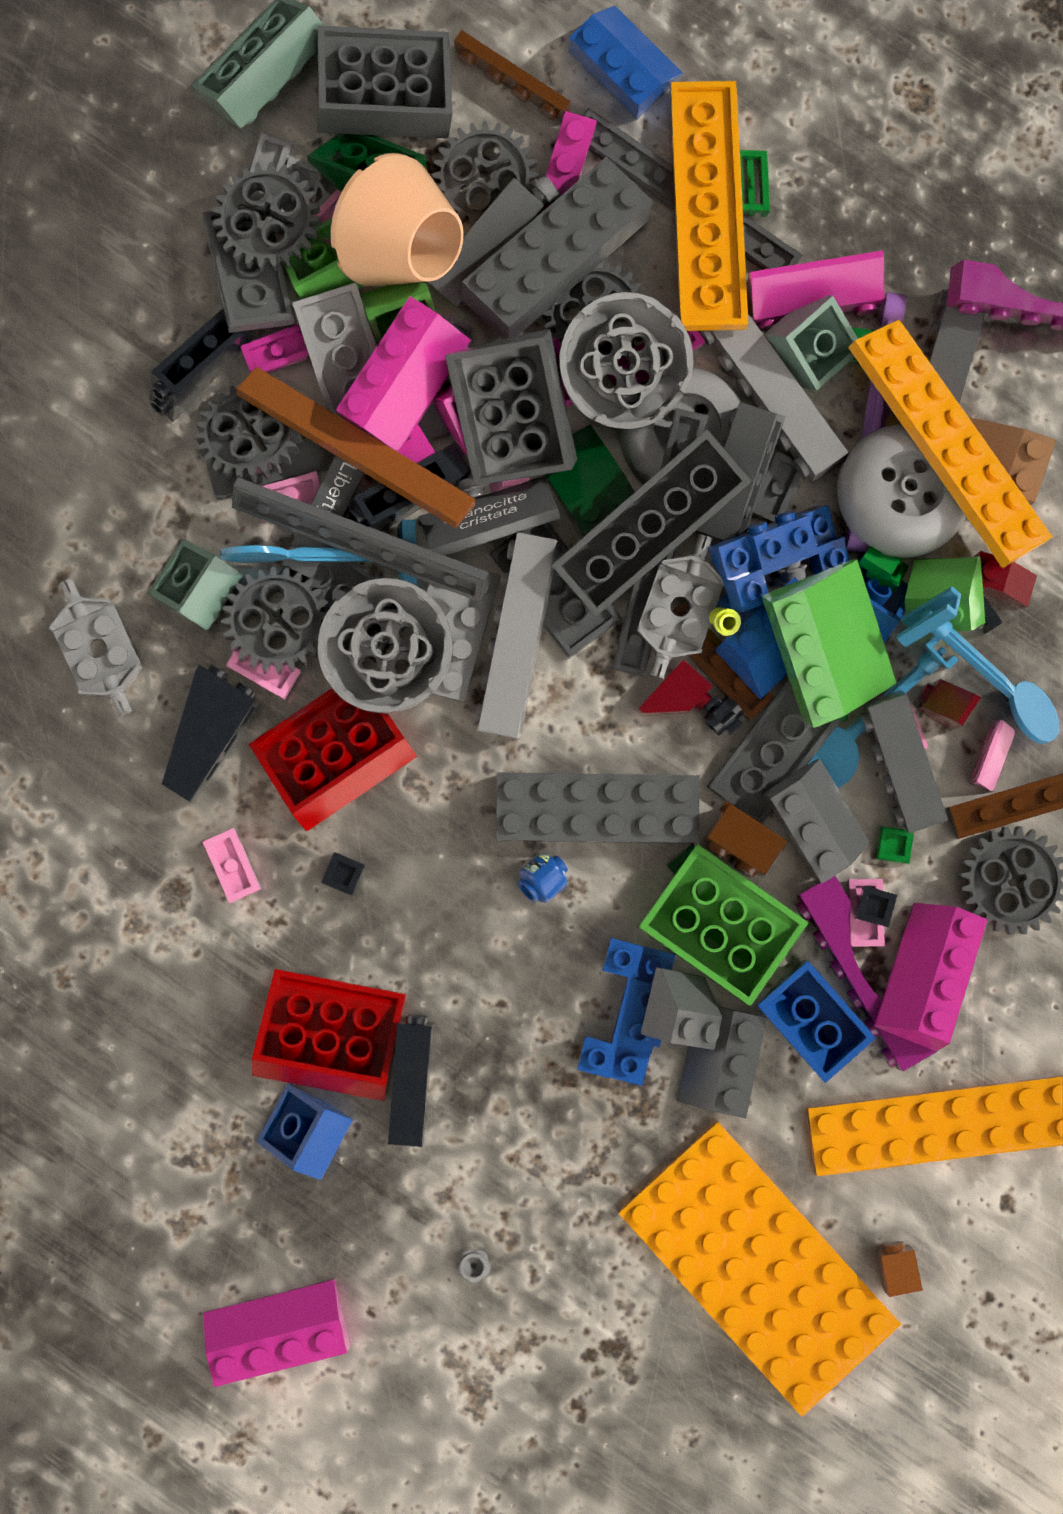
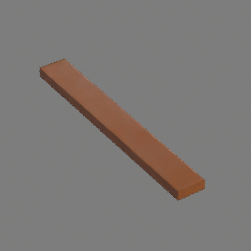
[236,367,476,529]

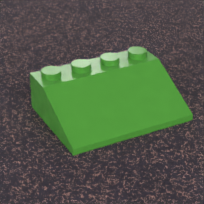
[761,559,897,728]
[637,844,809,1006]

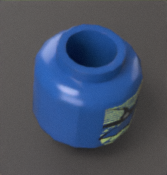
[518,853,568,903]

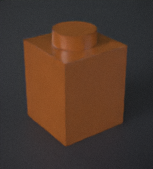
[876,1241,923,1297]

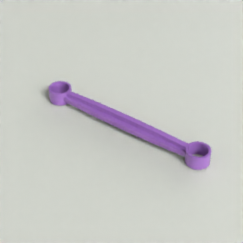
[845,292,907,553]

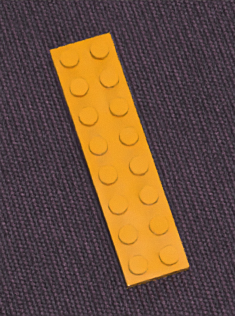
[670,81,748,331]
[848,320,1053,568]
[806,1075,1063,1176]

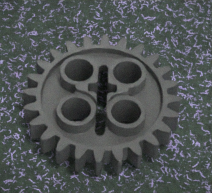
[432,121,539,228]
[212,162,321,272]
[542,260,647,358]
[195,385,304,483]
[221,566,329,675]
[958,826,1063,935]

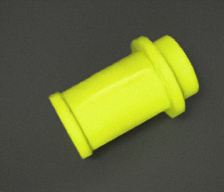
[709,607,741,636]

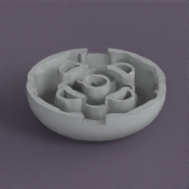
[559,292,693,429]
[619,368,744,484]
[837,425,966,558]
[318,578,452,713]

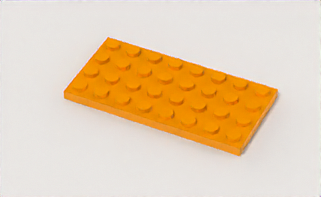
[618,1121,902,1417]

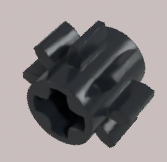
[703,695,744,736]

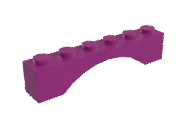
[947,259,1063,330]
[795,876,938,1072]

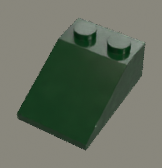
[307,134,427,192]
[543,424,635,539]

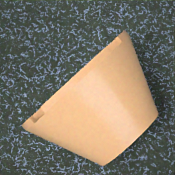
[331,153,464,287]

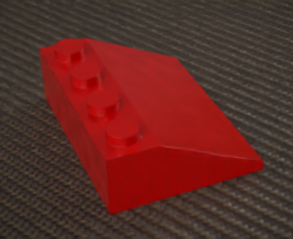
[248,688,417,832]
[251,969,406,1101]

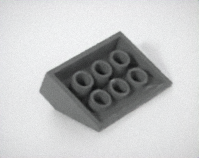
[317,25,453,138]
[445,329,577,486]

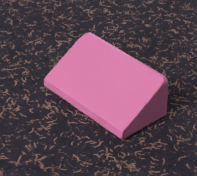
[970,720,1015,791]

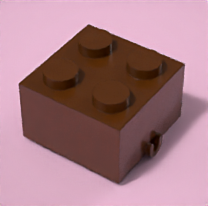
[702,800,788,878]

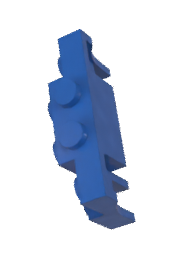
[708,505,850,612]
[577,938,676,1086]

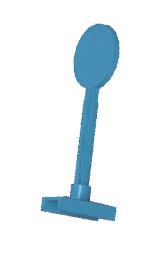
[220,519,417,586]
[896,586,1059,744]
[808,636,959,788]

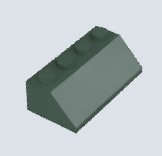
[191,0,324,129]

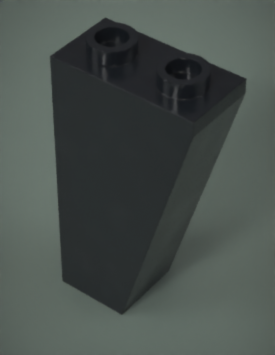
[149,309,258,422]
[344,443,471,532]
[162,664,260,803]
[388,1014,435,1147]

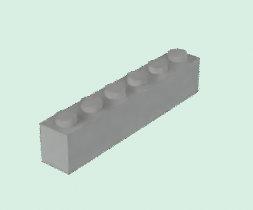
[699,314,849,483]
[474,532,559,738]

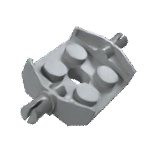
[637,534,725,679]
[49,578,143,717]

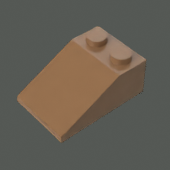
[969,417,1056,505]

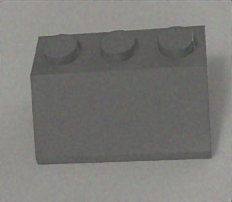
[762,758,870,883]
[677,1006,767,1119]

